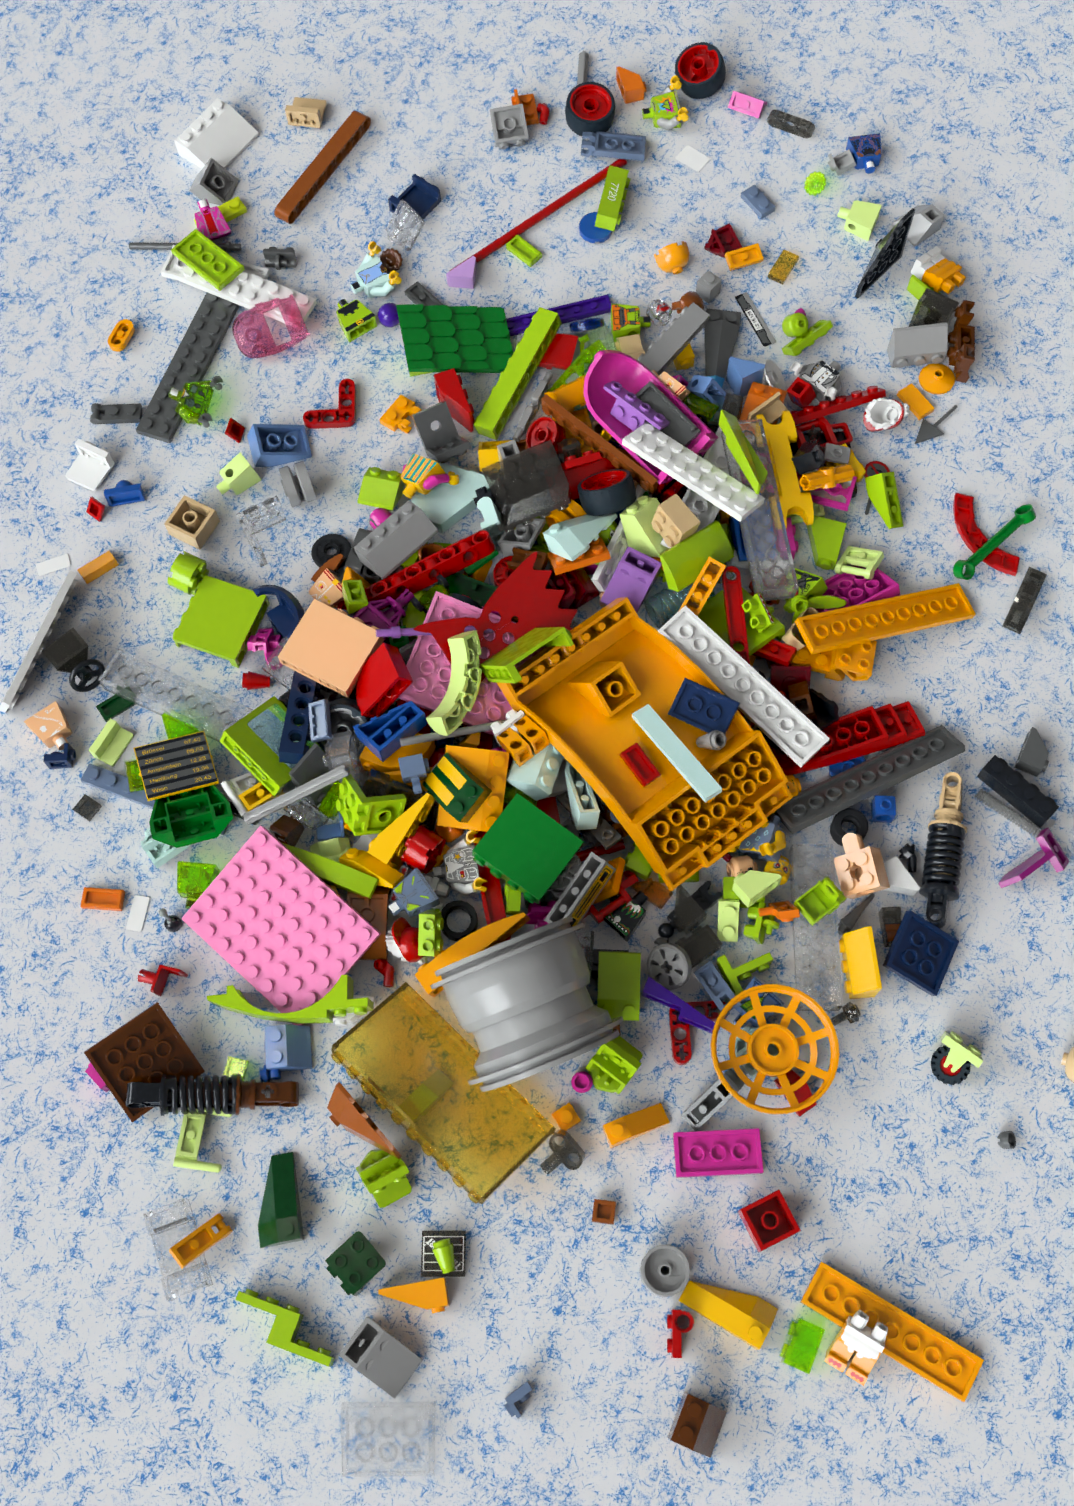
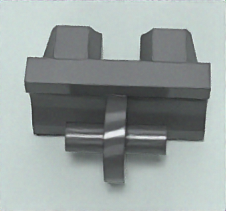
[263,247,296,270]

